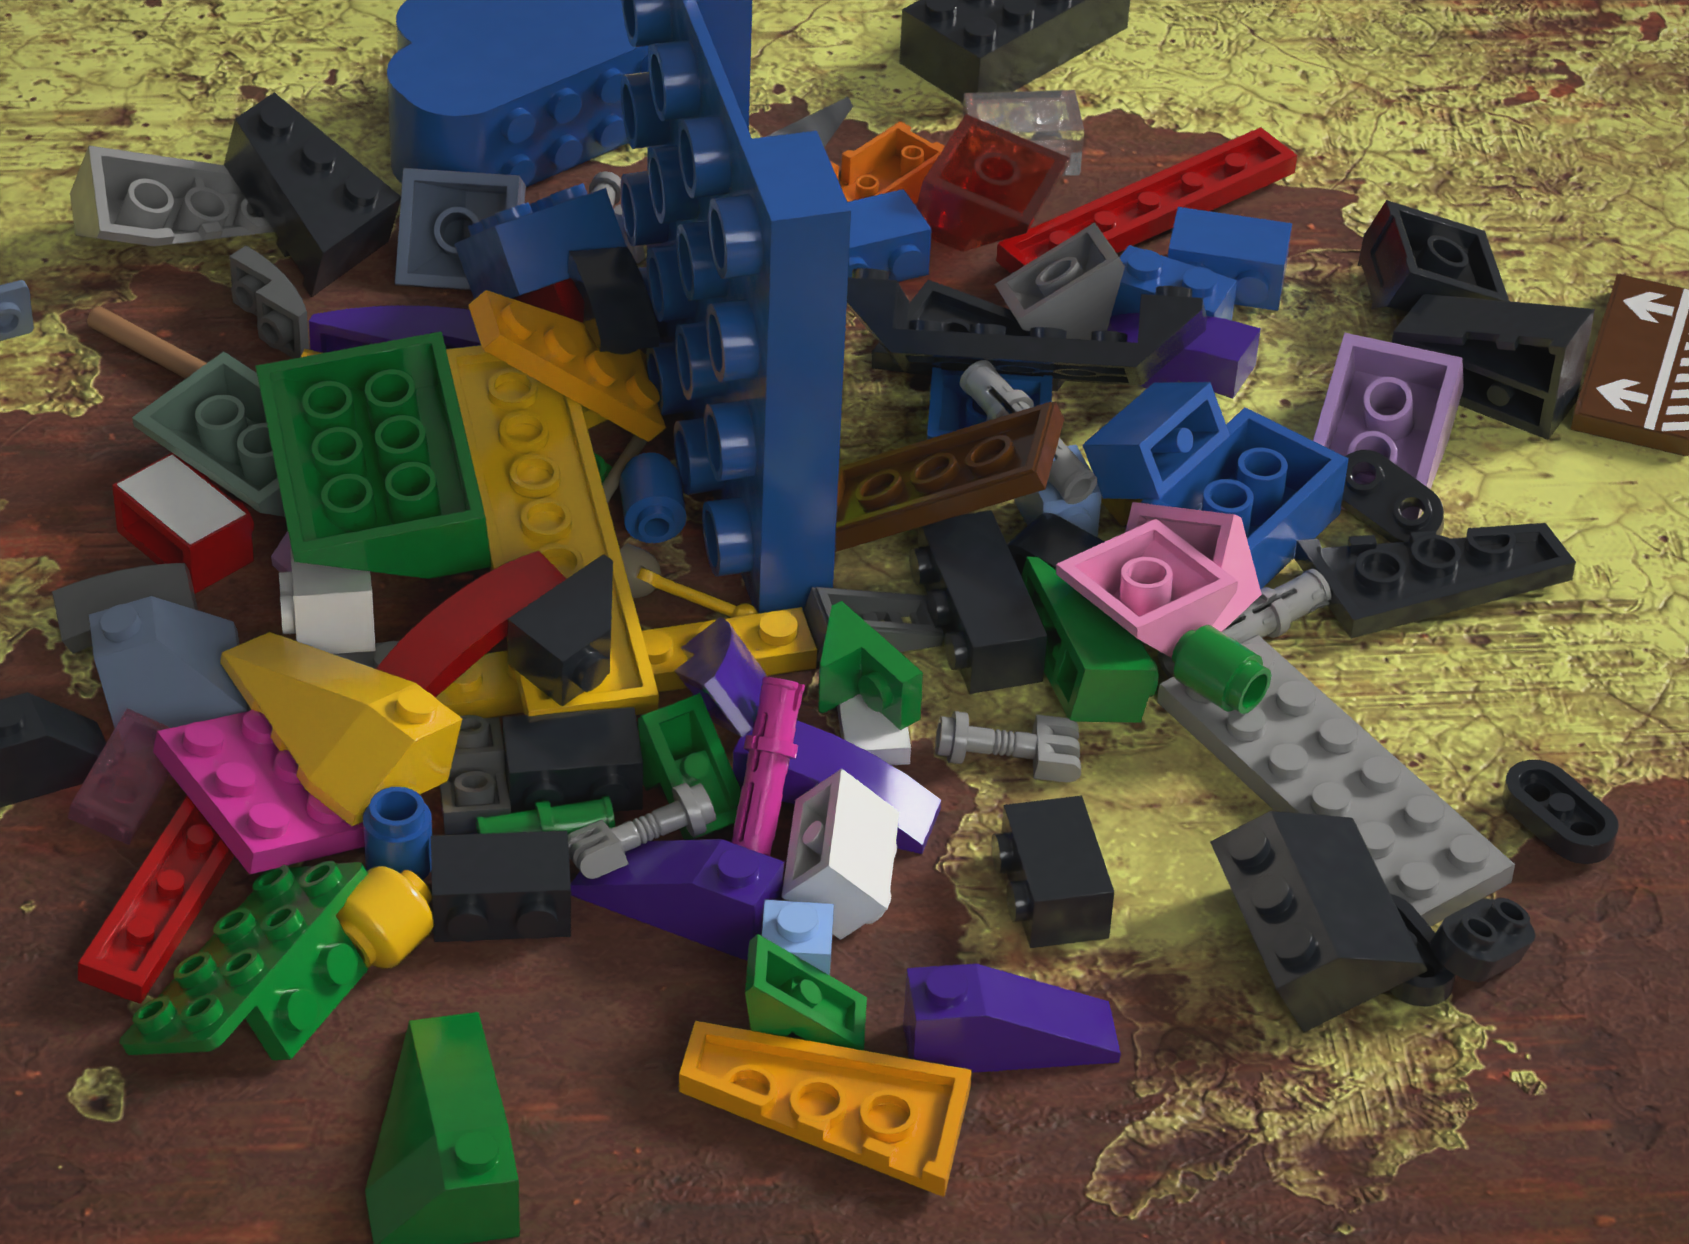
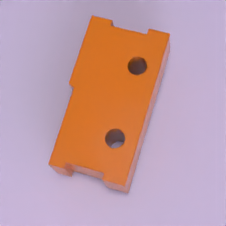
[830,121,951,204]

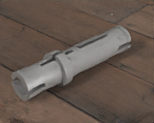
[960,360,1097,504]
[1158,569,1331,678]

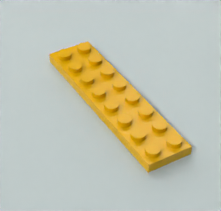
[446,345,659,716]

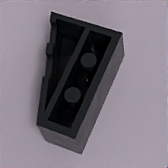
[224,92,401,298]
[1392,294,1595,440]

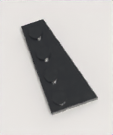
[1294,523,1576,639]

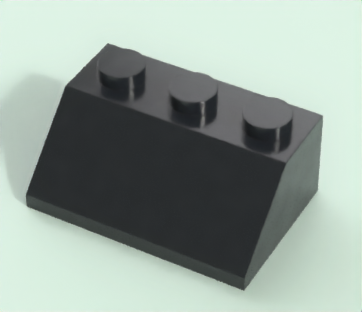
[1210,811,1427,1033]

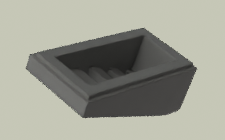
[803,587,945,662]

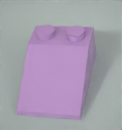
[1313,333,1463,520]

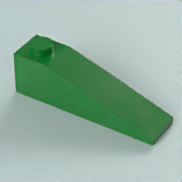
[365,1012,520,1244]

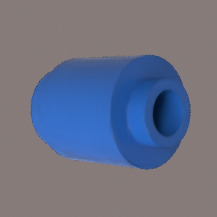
[619,453,687,543]
[363,787,432,880]

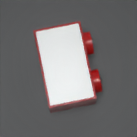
[112,453,254,594]

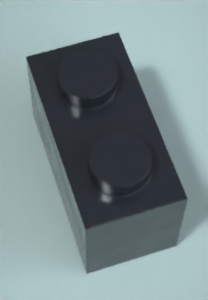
[502,707,643,813]
[991,795,1115,948]
[431,831,571,942]

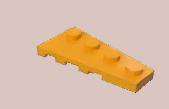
[468,290,666,442]
[679,1021,972,1197]

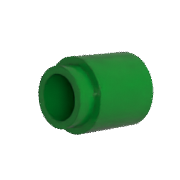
[1172,625,1272,714]

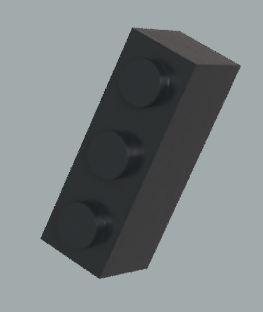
[909,510,1048,694]

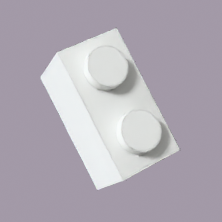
[279,549,376,654]
[782,769,899,940]

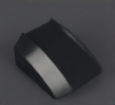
[1357,200,1509,316]

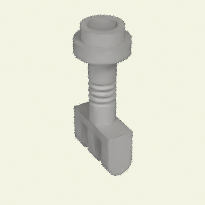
[935,711,1081,782]
[568,783,716,879]

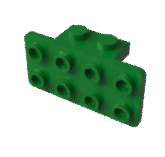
[119,861,369,1060]

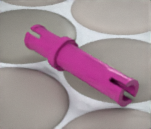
[732,677,805,856]

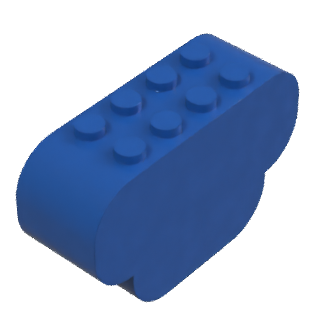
[387,0,648,187]

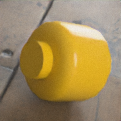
[335,866,434,969]

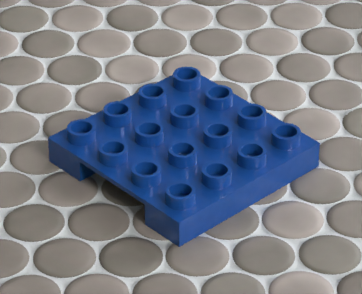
[620,0,851,614]

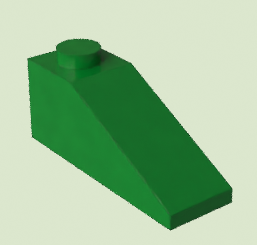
[1021,557,1158,723]

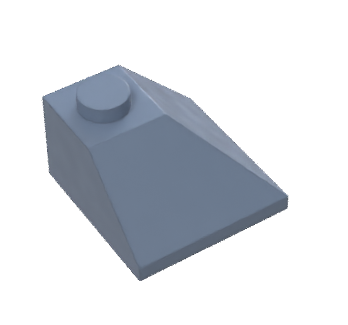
[395,168,526,290]
[89,596,250,757]

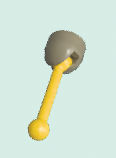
[620,543,758,617]

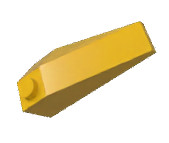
[220,632,462,826]

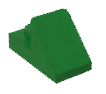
[818,601,923,730]
[638,693,741,840]
[745,934,867,1050]

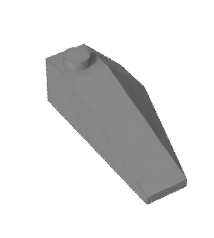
[70,146,275,246]

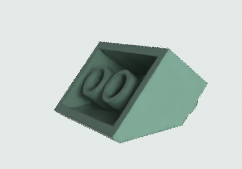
[132,351,285,517]

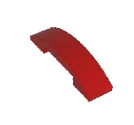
[376,551,567,698]

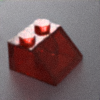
[916,114,1070,252]

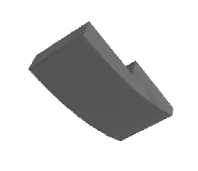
[229,245,309,359]
[52,563,198,654]
[439,715,511,835]

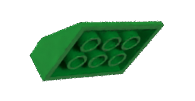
[256,331,491,579]

